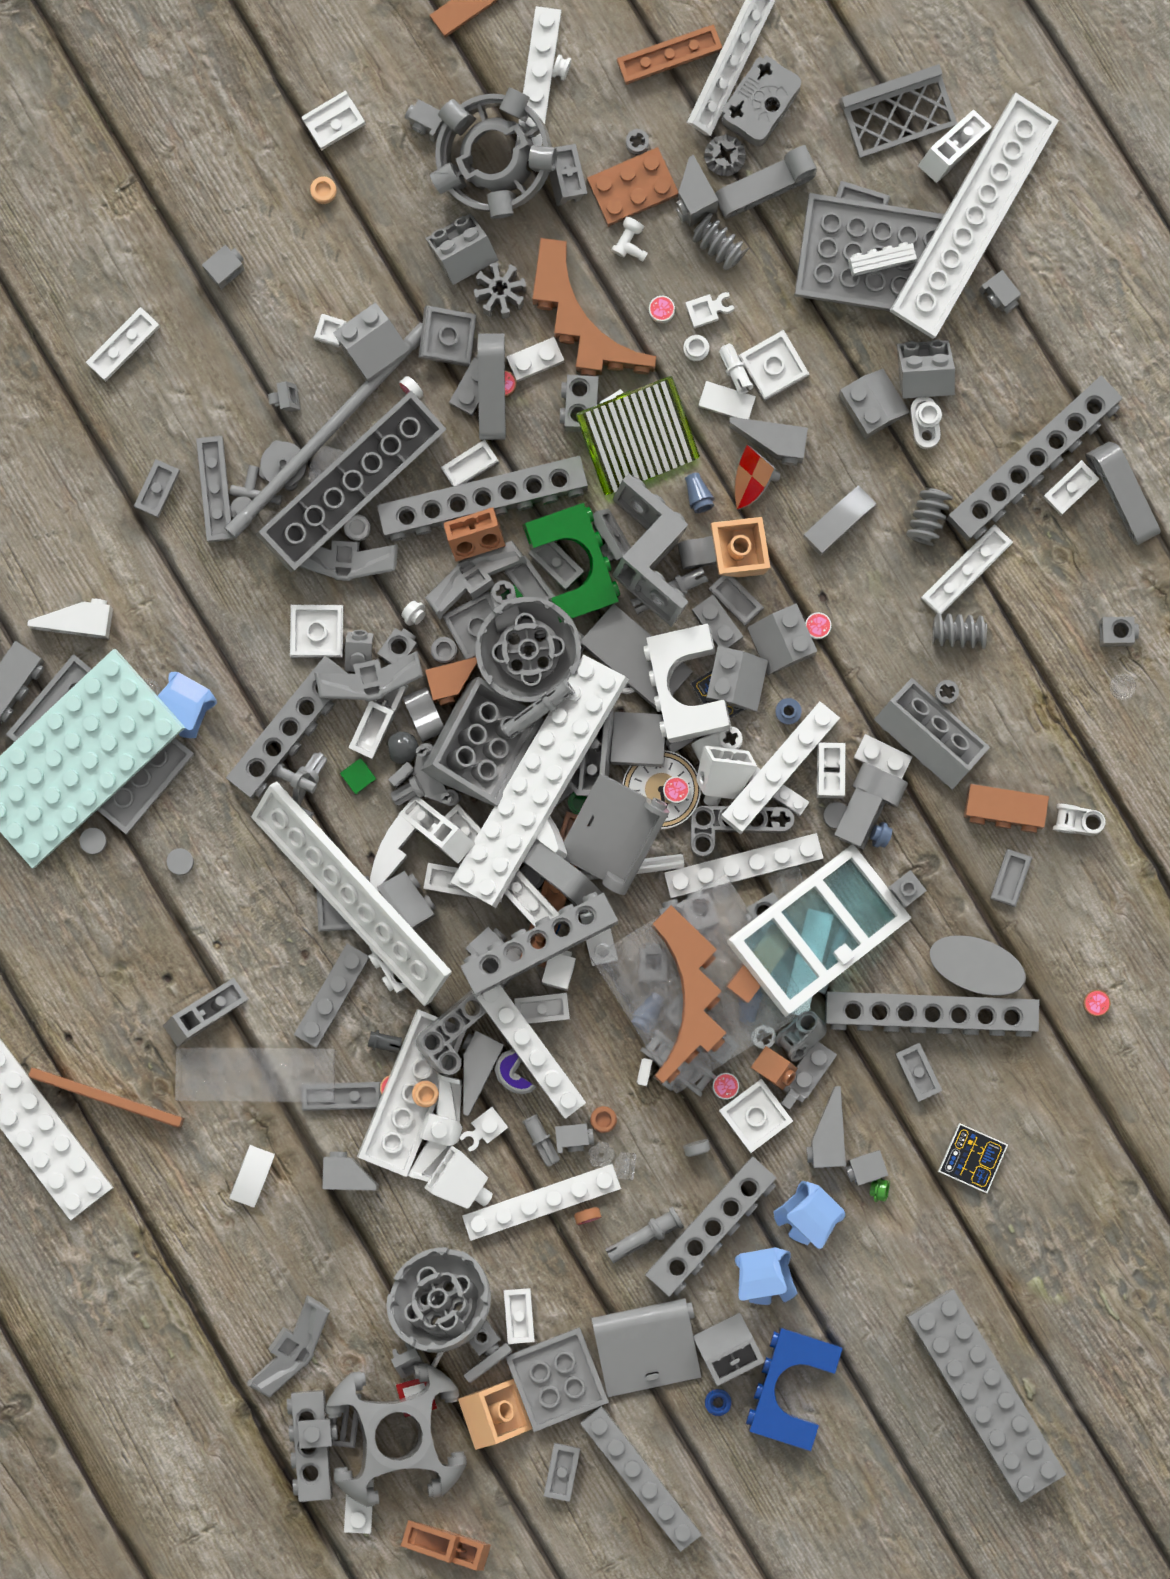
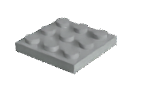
[505,1327,609,1432]

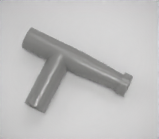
[229,465,282,505]

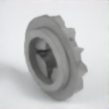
[704,134,746,176]

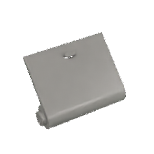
[564,773,669,895]
[591,1298,701,1397]

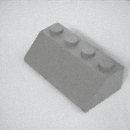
[874,678,990,790]

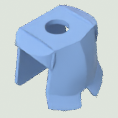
[158,672,217,738]
[774,1181,845,1249]
[735,1247,798,1305]

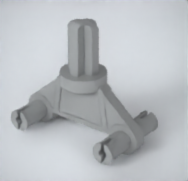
[391,743,462,806]
[277,752,327,819]

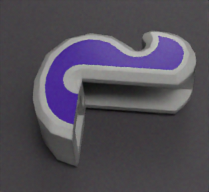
[495,1041,537,1094]

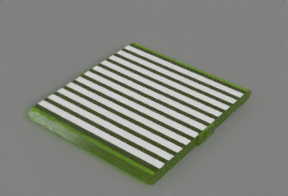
[576,376,700,495]

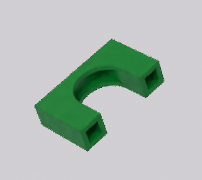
[522,503,620,623]

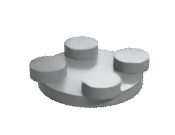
[259,440,309,491]

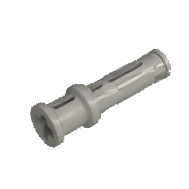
[605,1207,684,1264]

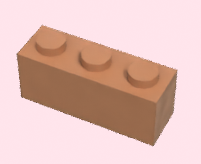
[964,784,1049,833]

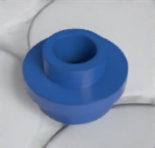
[705,1389,732,1416]

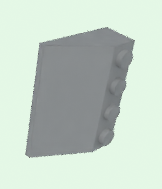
[421,677,543,807]

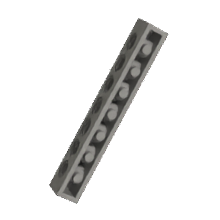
[947,375,1123,542]
[377,456,588,542]
[825,992,1039,1037]

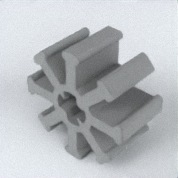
[474,262,526,319]

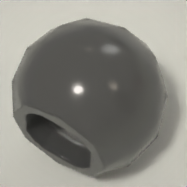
[388,731,419,764]

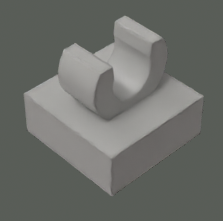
[268,381,300,412]
[391,1343,424,1379]

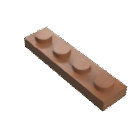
[617,24,722,85]

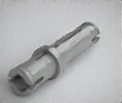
[630,566,708,615]
[502,679,575,739]

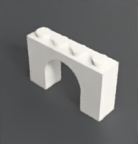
[644,624,732,743]

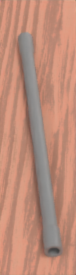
[224,322,422,539]

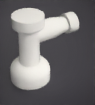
[611,217,648,262]

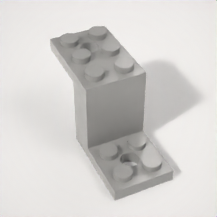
[612,474,688,627]

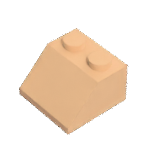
[710,517,771,578]
[458,1378,533,1450]

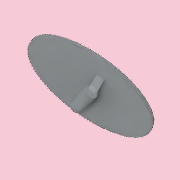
[930,936,1026,996]

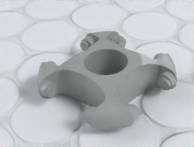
[326,1363,467,1507]

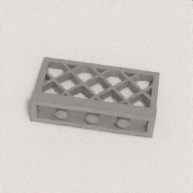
[839,64,957,158]

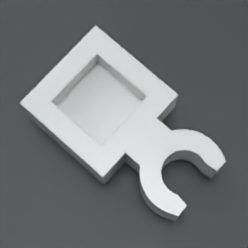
[685,292,734,329]
[460,1107,508,1151]

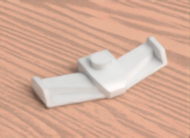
[408,1073,463,1182]

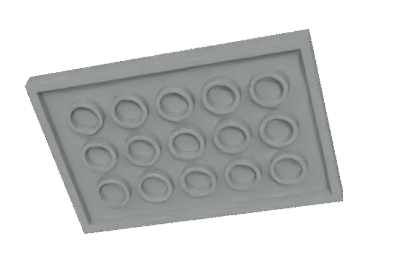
[794,193,950,320]
[6,654,195,835]

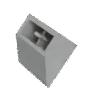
[425,213,498,285]
[897,340,955,399]
[693,1312,765,1386]

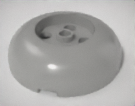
[475,597,581,702]
[387,1247,491,1353]

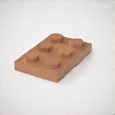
[587,147,678,226]

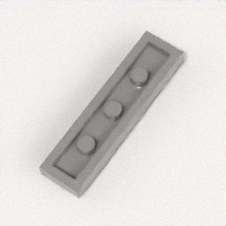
[196,436,234,543]
[294,943,369,1048]

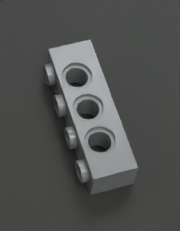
[287,1390,333,1502]

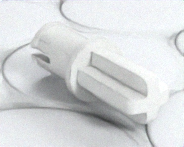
[719,344,753,394]

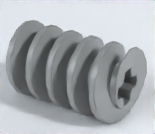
[692,213,749,270]
[906,487,953,546]
[932,613,987,649]

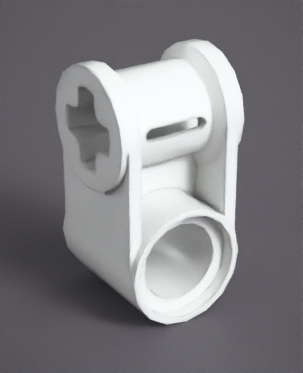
[691,727,743,762]
[1053,804,1105,836]

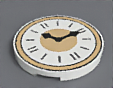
[623,750,701,829]

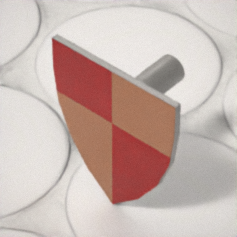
[735,444,780,510]

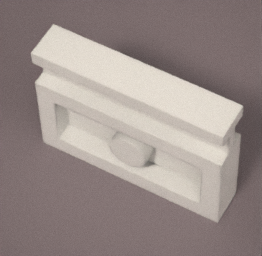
[301,90,366,151]

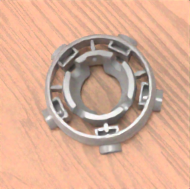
[430,87,557,219]

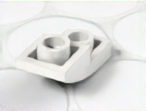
[229,1145,275,1208]

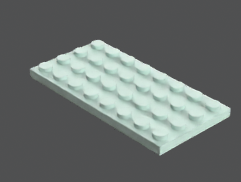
[0,649,185,869]

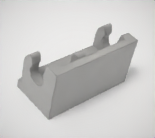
[549,144,587,206]
[834,787,885,851]

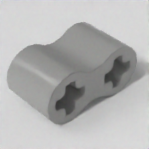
[678,536,717,570]
[402,687,444,742]
[852,763,908,807]

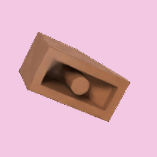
[425,657,478,706]

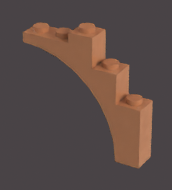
[533,238,656,376]
[651,905,726,1084]

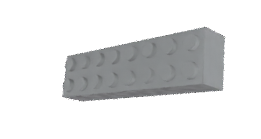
[255,391,446,573]
[906,1288,1066,1503]

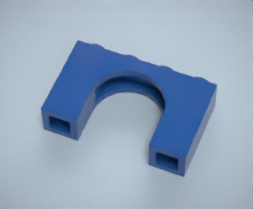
[746,1327,843,1451]

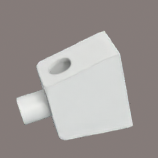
[696,745,757,806]
[424,1146,493,1209]

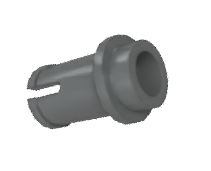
[368,1030,402,1054]

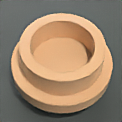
[412,1081,439,1107]

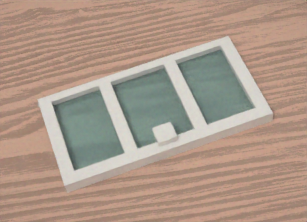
[727,845,911,1017]

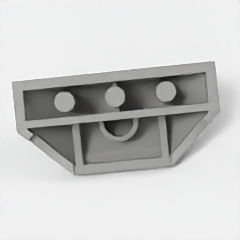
[568,708,614,796]

